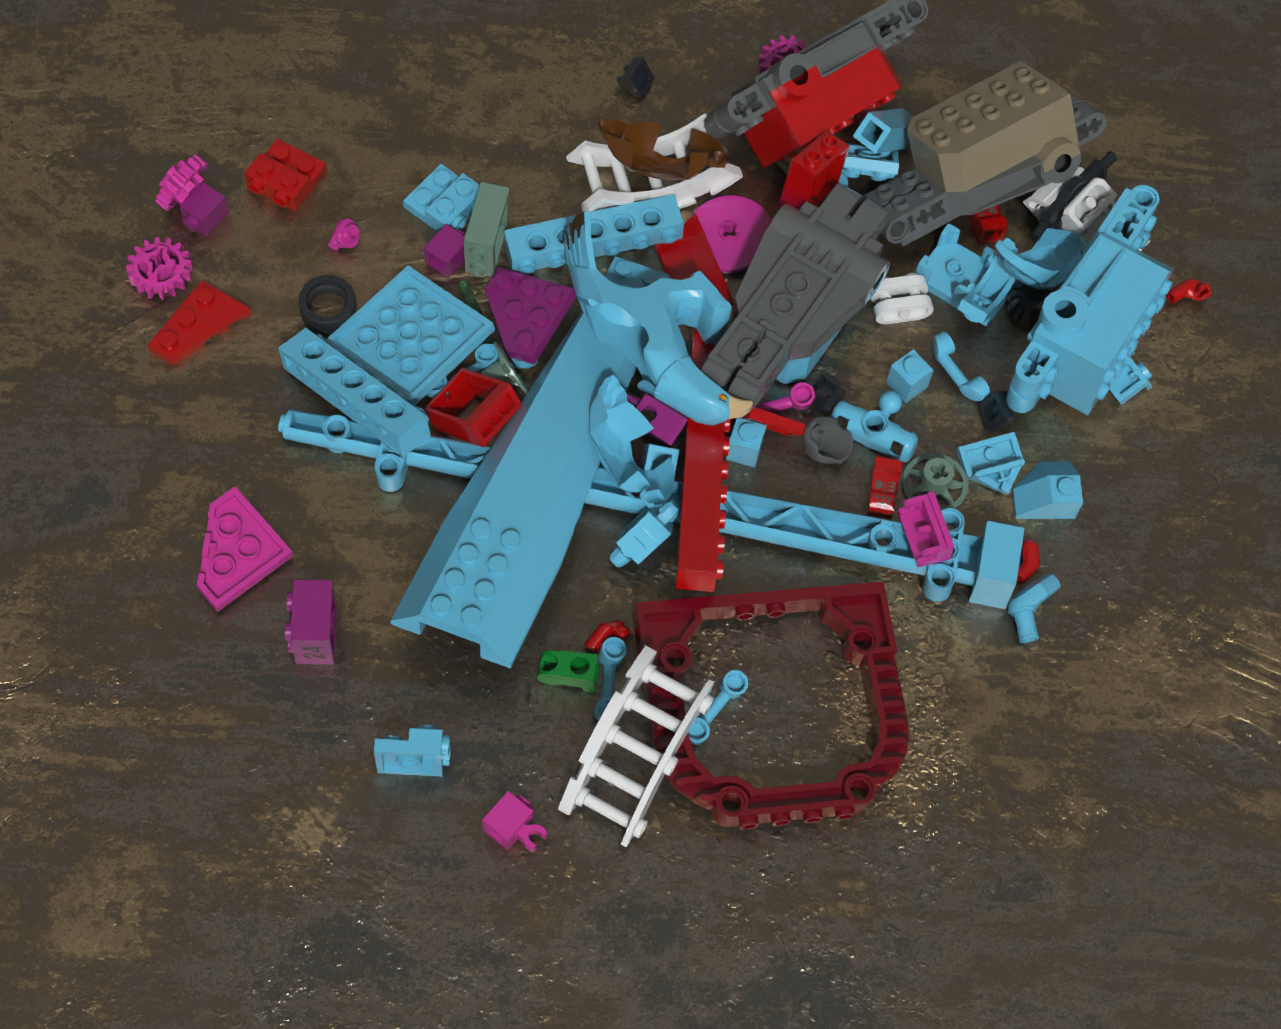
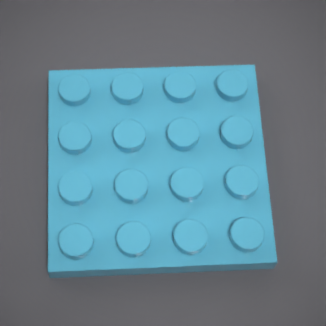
[326,265,495,405]

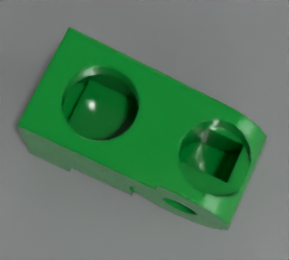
[537,650,600,693]

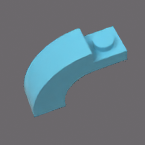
[957,252,1018,326]

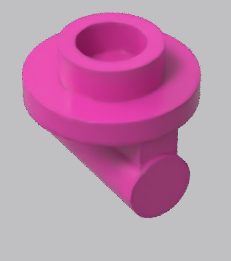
[328,219,360,250]

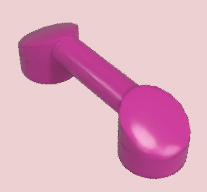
[734,382,815,421]

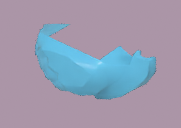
[995,228,1089,290]
[590,375,674,508]

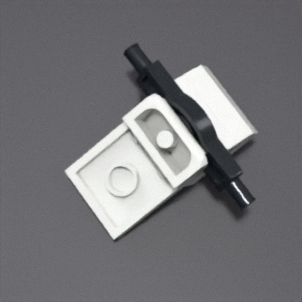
[1023,151,1150,251]

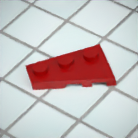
[148,280,252,366]

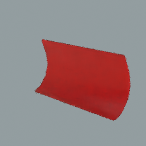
[654,214,734,327]

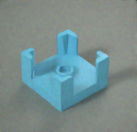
[916,223,999,308]

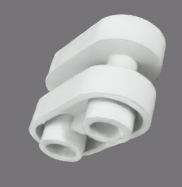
[871,273,934,324]

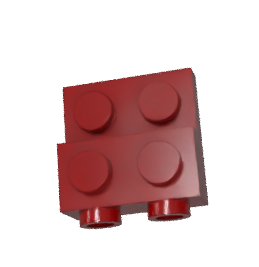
[244,138,327,211]

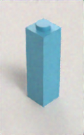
[853,108,914,153]

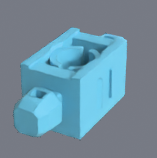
[610,499,681,567]

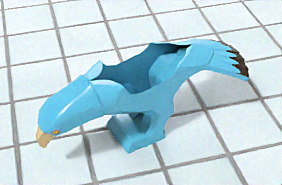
[563,211,753,426]

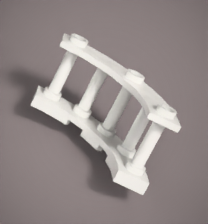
[566,113,743,212]
[558,645,714,848]

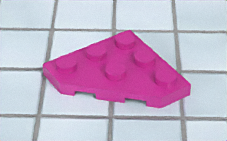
[197,486,293,612]

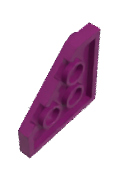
[485,267,577,364]

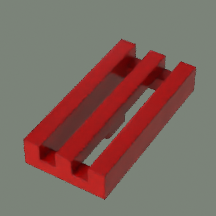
[740,407,805,436]

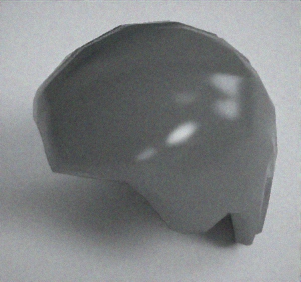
[802,416,853,464]

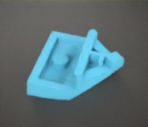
[956,432,1025,495]

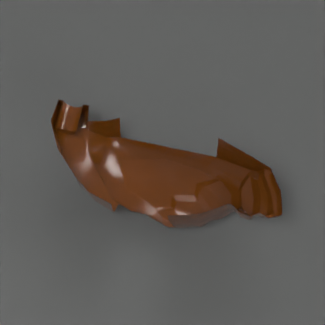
[598,119,730,180]

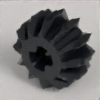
[1007,282,1053,327]

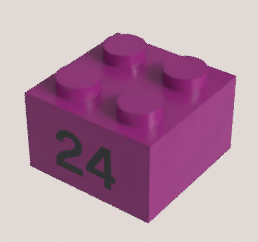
[285,580,337,664]

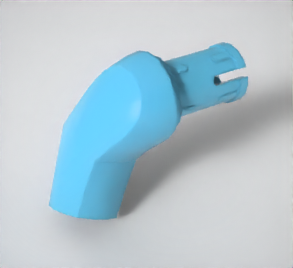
[1008,574,1061,643]

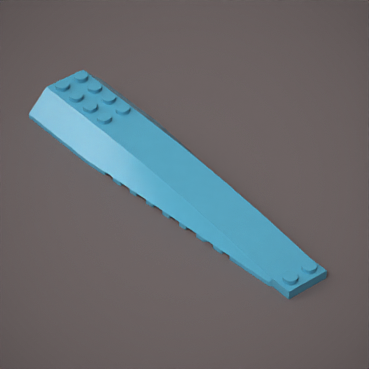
[390,256,670,669]

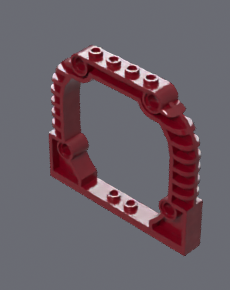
[632,581,909,830]

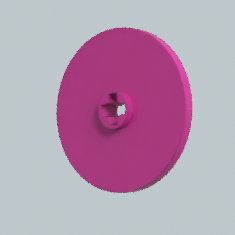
[687,195,772,273]

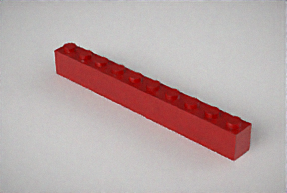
[676,330,731,592]

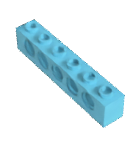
[504,194,684,274]
[278,328,431,457]

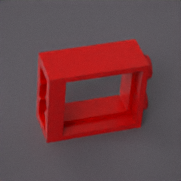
[778,130,850,210]
[423,368,522,448]

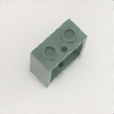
[464,182,510,278]

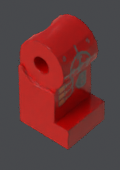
[969,205,1008,245]
[867,456,903,519]

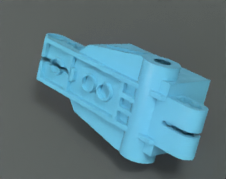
[1006,185,1173,415]

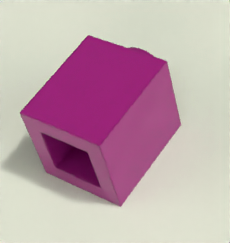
[180,182,229,237]
[424,224,466,278]

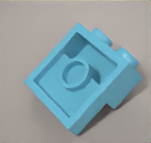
[842,143,899,182]
[403,164,480,232]
[374,725,451,777]

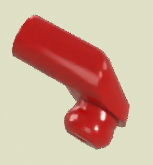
[1166,279,1212,304]
[1016,539,1040,584]
[584,620,630,654]

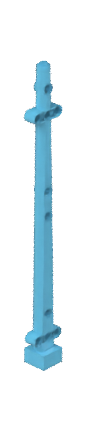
[278,403,1025,609]

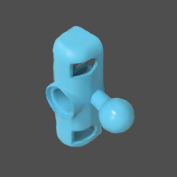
[831,390,918,462]

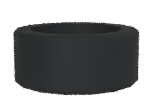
[298,275,357,335]

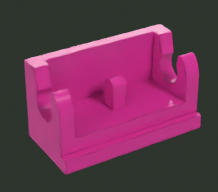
[897,491,954,568]

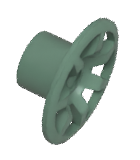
[481,341,530,394]
[902,453,968,511]

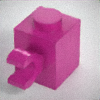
[482,791,547,852]

